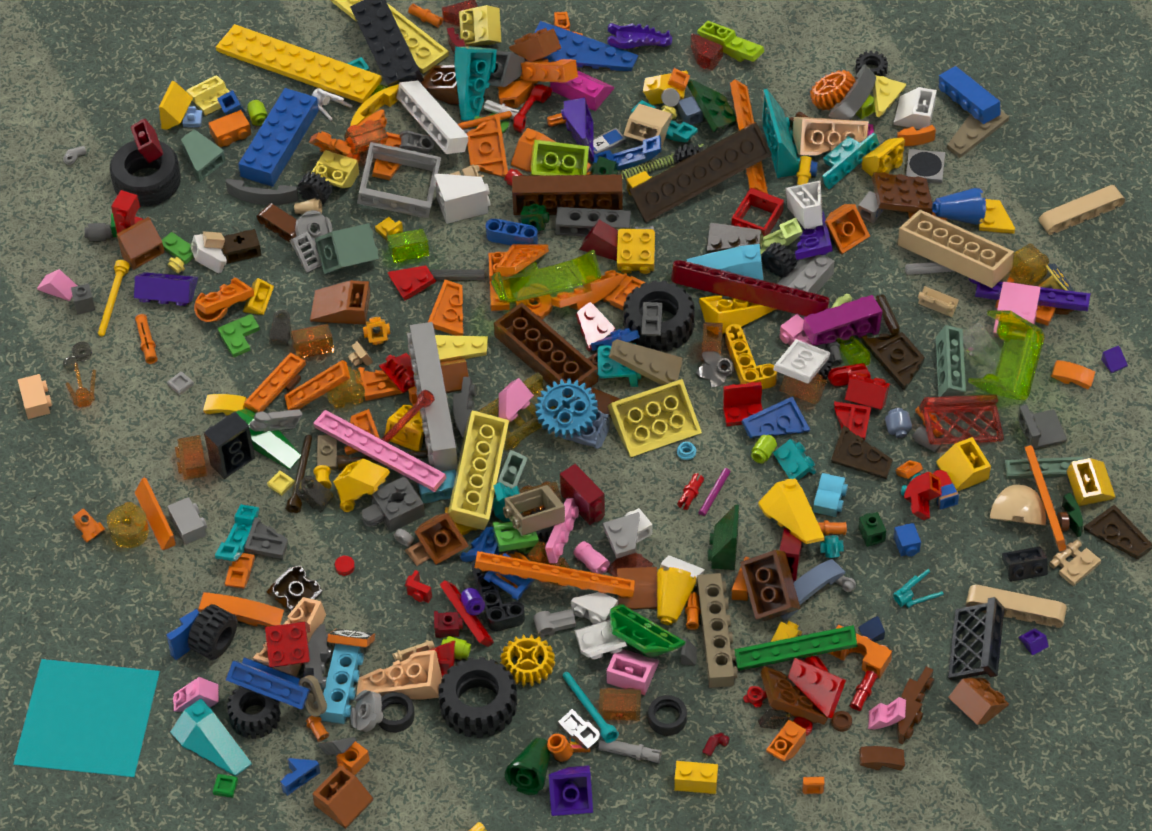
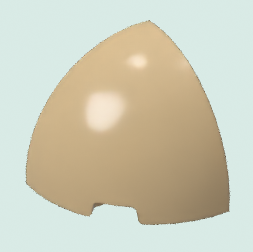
[990,484,1046,525]

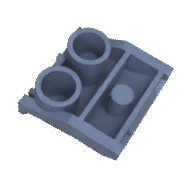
[559,408,611,449]

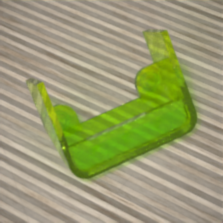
[968,310,1045,400]

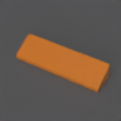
[135,477,176,550]

